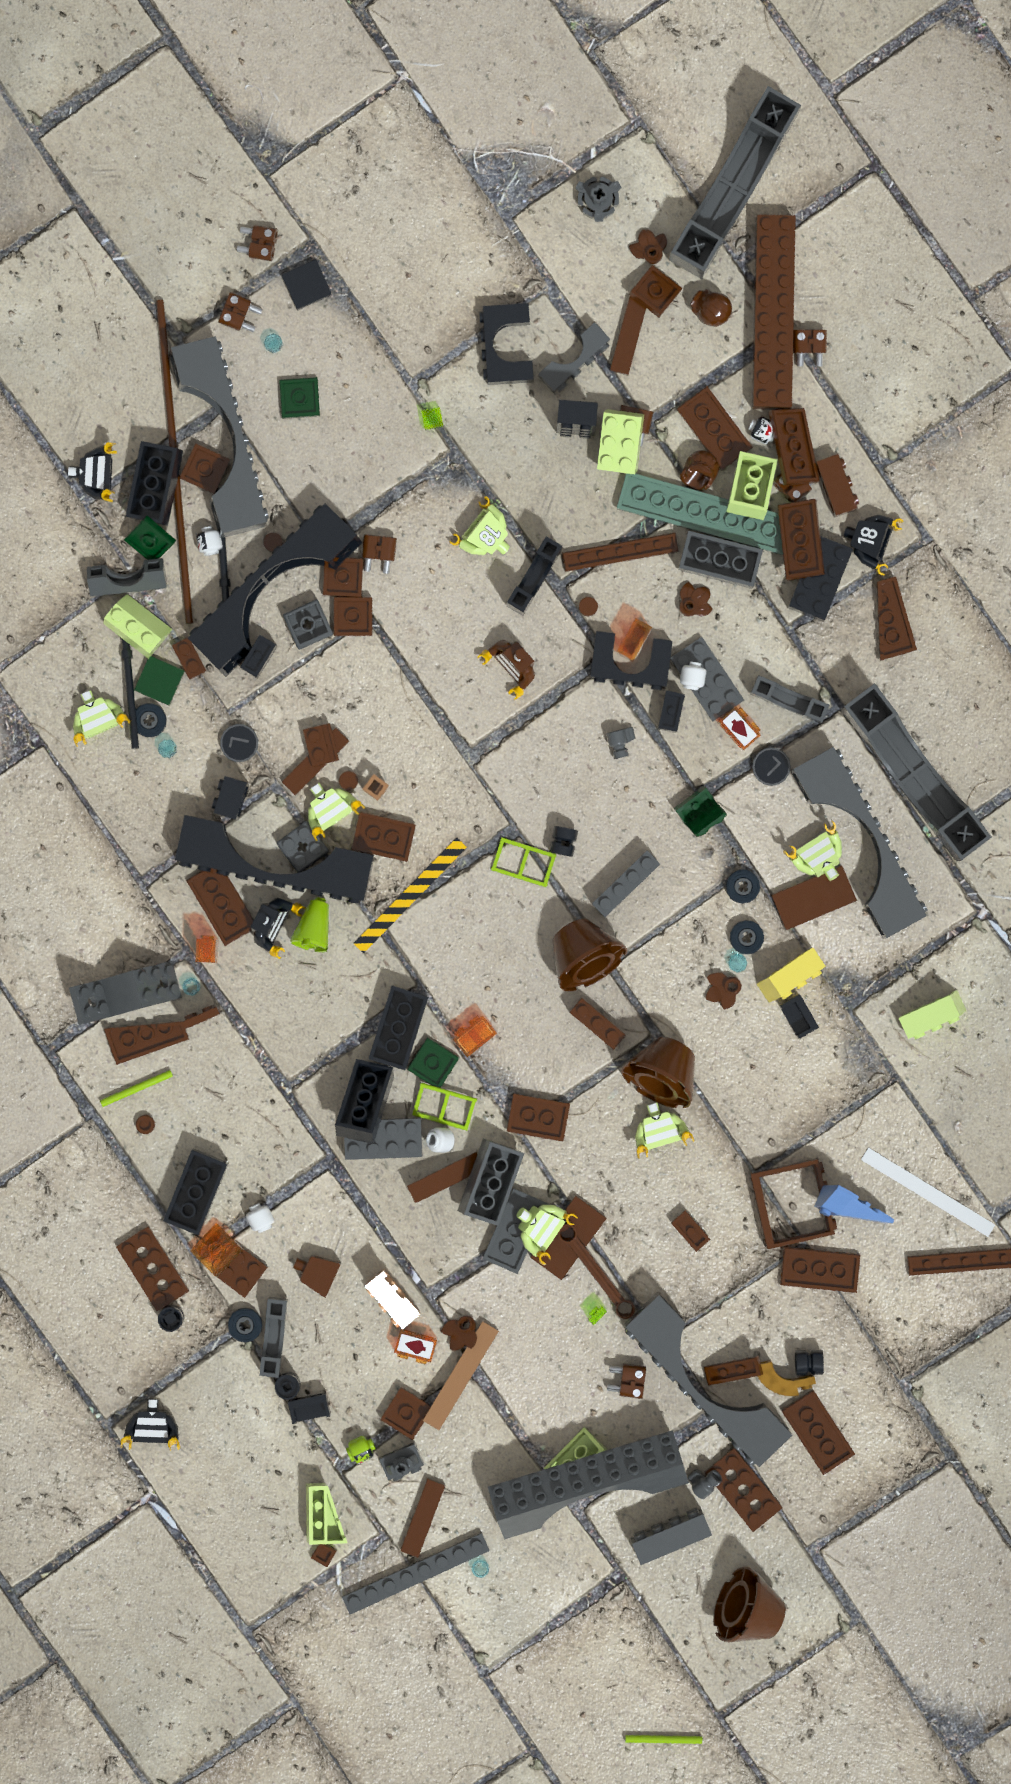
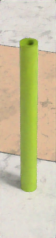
[100,1070,173,1107]
[625,1735,703,1744]

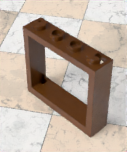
[750,1158,837,1249]

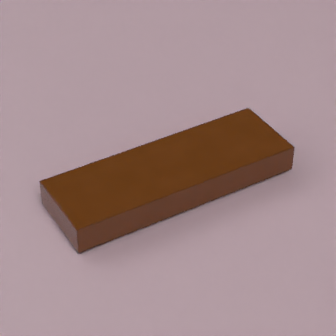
[704,1355,763,1386]

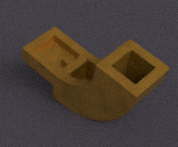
[757,1360,816,1396]

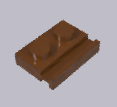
[303,723,339,767]

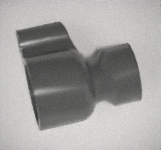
[606,727,636,759]
[688,1469,722,1499]

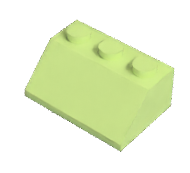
[103,594,172,659]
[544,1427,607,1469]

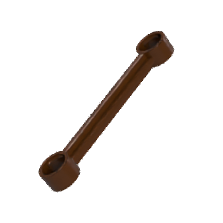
[557,1223,635,1319]

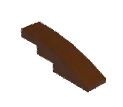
[407,1152,477,1203]

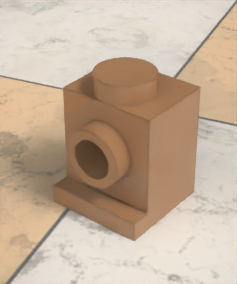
[362,774,389,801]

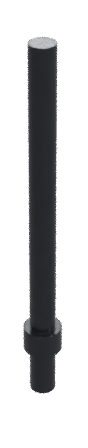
[216,487,231,600]
[121,639,139,749]

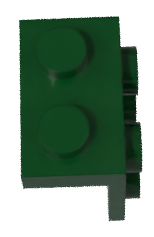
[674,786,727,837]

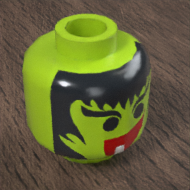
[346,1435,376,1464]

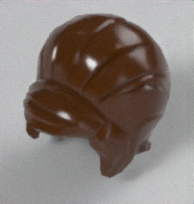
[691,289,732,327]
[680,450,719,490]

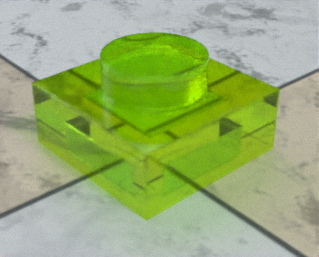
[421,407,443,430]
[588,1305,607,1325]

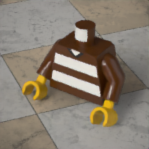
[477,640,535,700]

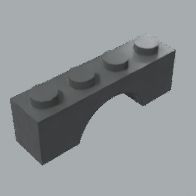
[538,322,610,393]
[87,558,167,597]
[750,675,830,724]
[592,850,660,918]
[259,1297,288,1378]

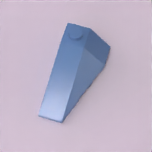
[814,1185,894,1223]

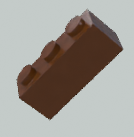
[816,454,859,518]
[569,998,626,1050]

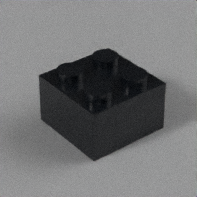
[212,776,249,820]

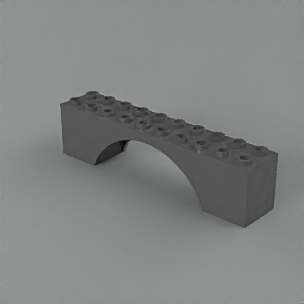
[669,86,801,279]
[169,336,269,538]
[840,683,992,862]
[791,747,928,938]
[624,1292,793,1467]
[488,1430,689,1540]

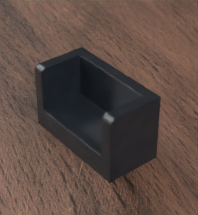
[240,635,277,679]
[658,690,685,733]
[779,994,819,1039]
[288,1392,331,1424]

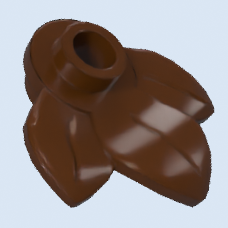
[629,229,667,264]
[679,582,713,617]
[706,973,742,1010]
[441,1316,477,1351]

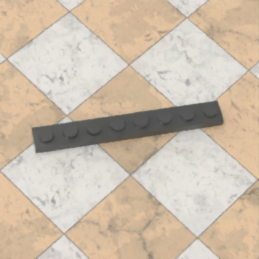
[342,1532,490,1615]

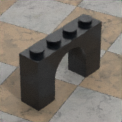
[479,303,534,385]
[507,536,563,616]
[590,631,673,691]

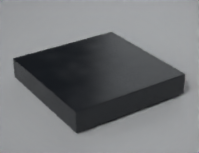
[282,259,332,311]

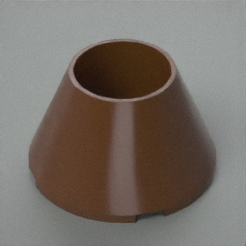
[553,918,627,991]
[621,1037,695,1108]
[713,1566,786,1643]

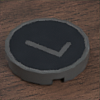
[220,724,258,762]
[752,748,791,786]

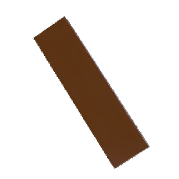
[610,296,646,376]
[282,728,350,796]
[400,1478,445,1558]

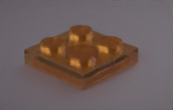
[190,1223,244,1278]

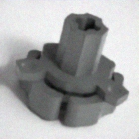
[575,177,622,222]

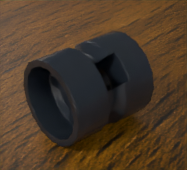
[549,826,578,857]
[158,1305,185,1332]
[795,1350,824,1375]
[275,1372,301,1400]

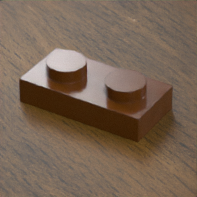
[172,637,207,680]
[671,1210,711,1252]

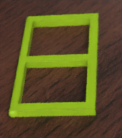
[491,838,556,887]
[412,1083,477,1131]

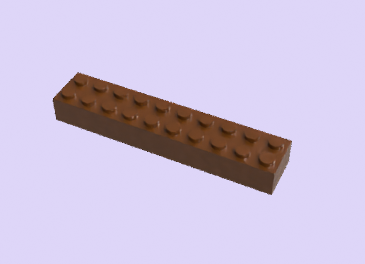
[752,215,796,410]

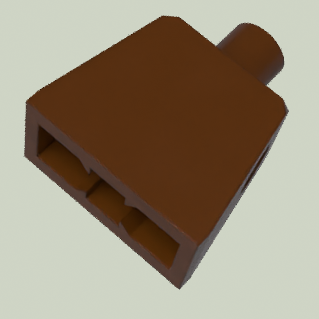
[293,1255,341,1298]

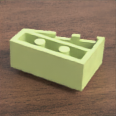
[899,990,967,1040]
[306,1483,347,1545]

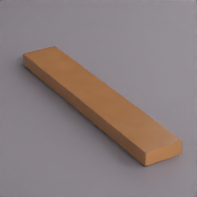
[422,1321,499,1430]

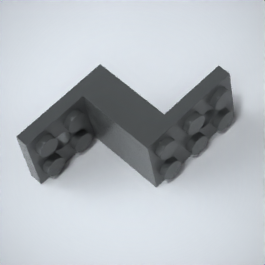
[69,961,182,1025]

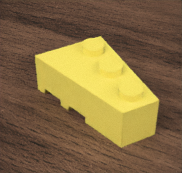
[757,947,826,1003]

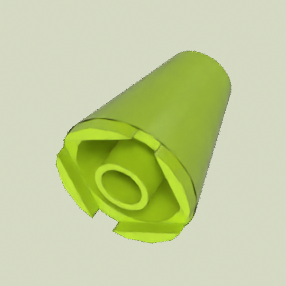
[290,897,329,953]

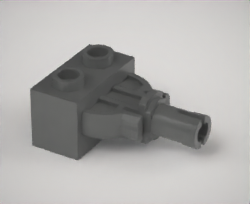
[379,1442,424,1481]

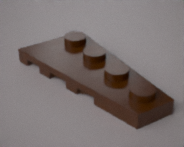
[877,576,917,661]
[104,1021,189,1065]

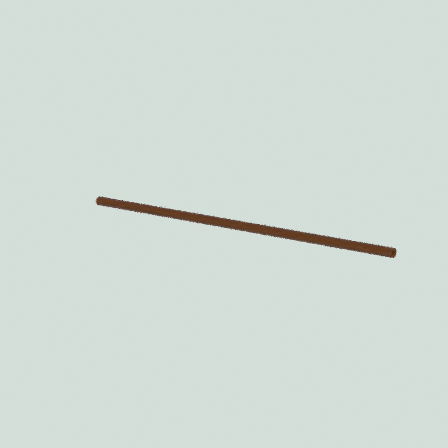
[156,300,193,624]

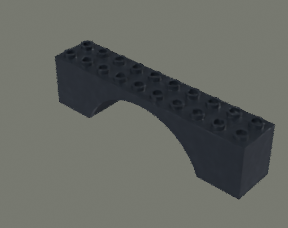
[188,503,362,677]
[175,815,375,904]

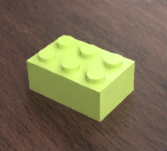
[597,409,644,474]
[726,451,777,520]

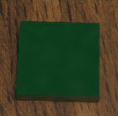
[279,377,320,419]
[124,516,176,560]
[134,656,185,706]
[407,1037,459,1088]

